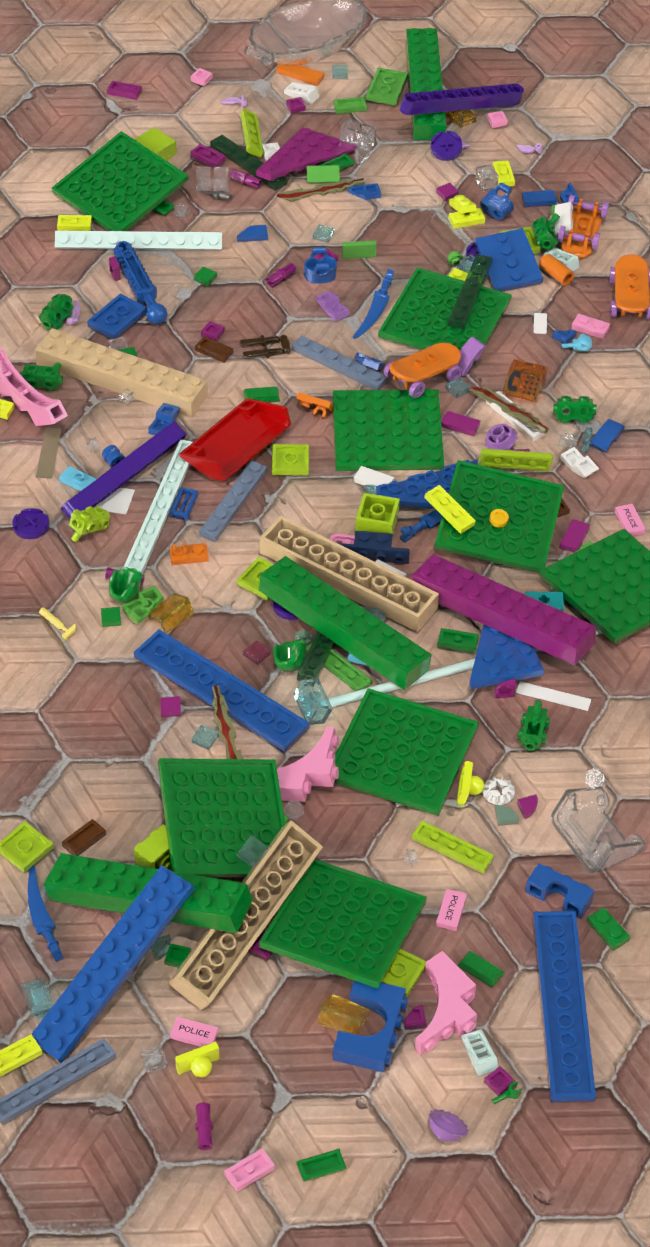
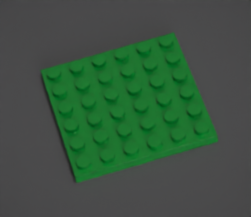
[51,131,189,231]
[378,267,512,365]
[333,389,444,471]
[434,460,565,573]
[539,529,650,644]
[334,688,479,816]
[157,758,286,877]
[260,859,427,989]

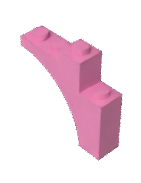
[277,727,339,802]
[415,951,477,1055]

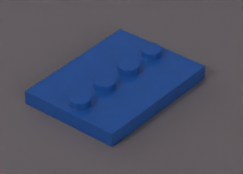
[475,228,543,292]

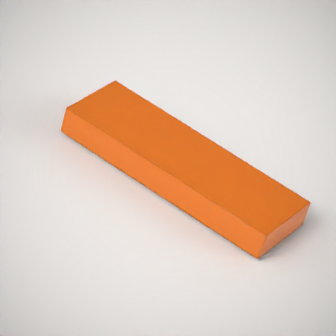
[276,60,324,86]

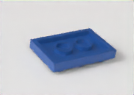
[87,293,147,340]

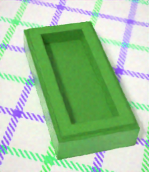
[333,97,367,114]
[307,165,340,183]
[342,241,376,259]

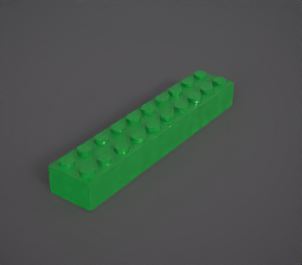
[406,28,446,141]
[259,556,432,690]
[43,853,253,933]

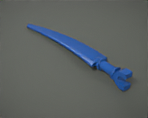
[353,269,394,339]
[400,510,442,543]
[28,866,64,962]

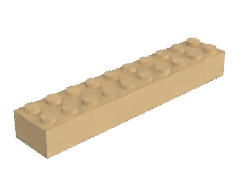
[35,328,208,418]
[259,515,439,632]
[168,820,323,1010]

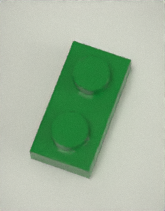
[437,628,479,653]
[587,907,630,951]

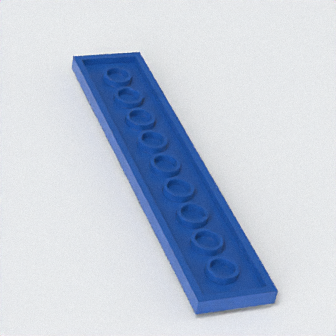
[134,629,310,752]
[32,865,195,1063]
[533,911,596,1102]

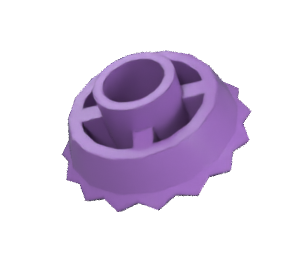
[485,424,518,450]
[429,1109,469,1141]

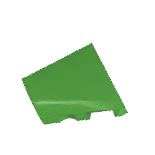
[122,586,164,624]

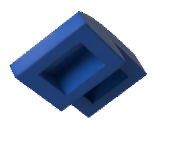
[148,403,180,435]
[590,419,625,453]

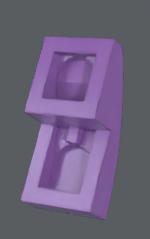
[316,291,350,321]
[457,337,486,376]

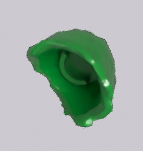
[109,567,143,603]
[273,639,306,671]

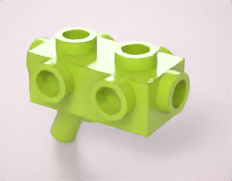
[69,506,111,542]

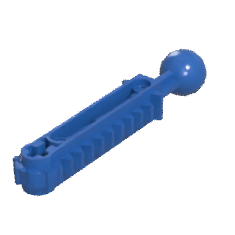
[113,241,168,325]

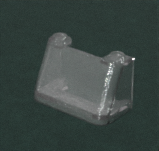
[551,786,646,873]

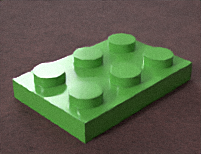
[366,68,408,106]

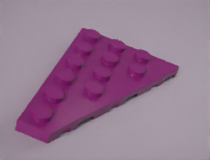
[256,127,358,181]

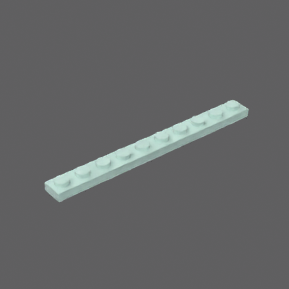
[55,231,222,251]
[124,439,193,574]

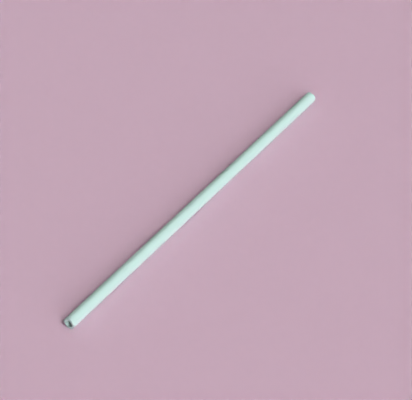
[321,627,602,710]

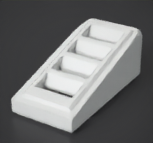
[284,82,319,105]

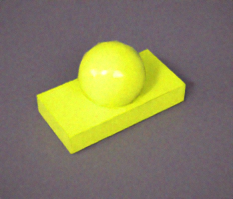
[456,761,484,806]
[175,1042,220,1078]

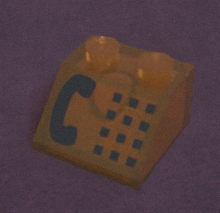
[502,359,548,402]

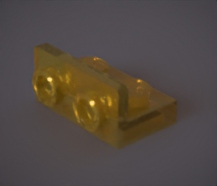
[445,109,477,127]
[148,593,194,632]
[318,994,370,1035]

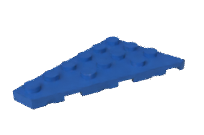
[376,459,478,509]
[469,625,544,689]

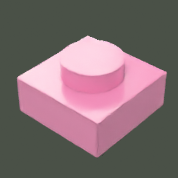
[191,68,213,86]
[487,111,508,128]

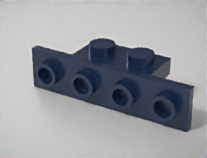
[338,531,410,564]

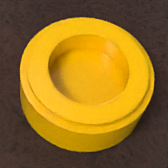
[489,509,509,528]

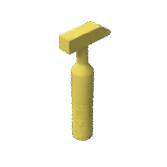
[39,607,77,640]

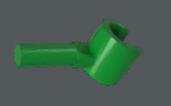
[491,1081,522,1104]

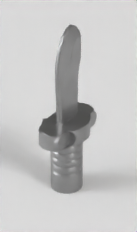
[201,190,233,201]

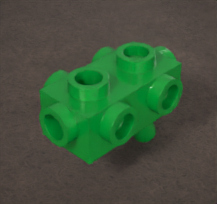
[532,213,560,251]
[38,294,74,330]
[20,362,63,392]
[553,396,597,423]
[518,700,550,751]

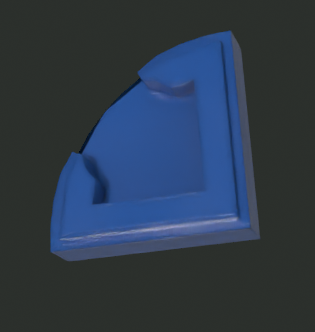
[552,329,577,344]

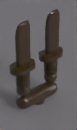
[240,335,291,358]

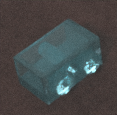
[293,678,333,725]

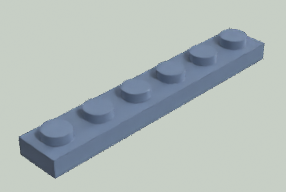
[292,335,388,390]
[199,460,267,542]
[0,1038,116,1125]

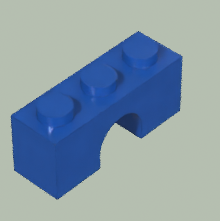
[526,863,594,919]

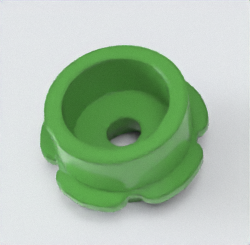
[447,251,463,266]

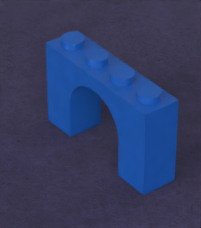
[333,981,409,1072]

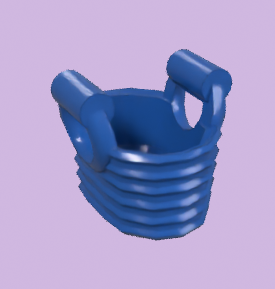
[480,182,514,220]
[304,247,337,283]

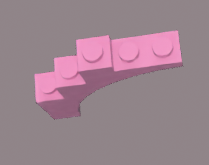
[0,346,68,426]

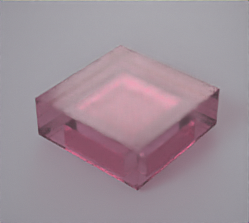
[243,640,271,665]

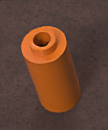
[539,254,574,286]

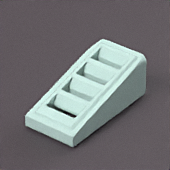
[543,247,579,271]
[461,1029,498,1076]

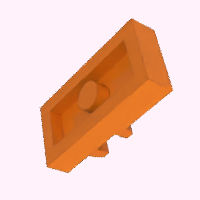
[296,392,334,419]
[169,543,209,565]

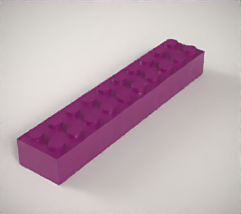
[412,554,596,665]

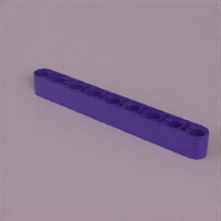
[400,84,524,115]
[61,421,187,519]

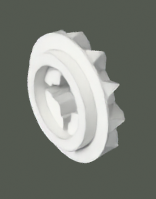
[482,777,515,805]

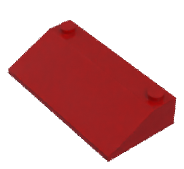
[179,398,292,482]

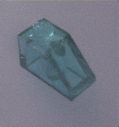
[20,978,53,1018]

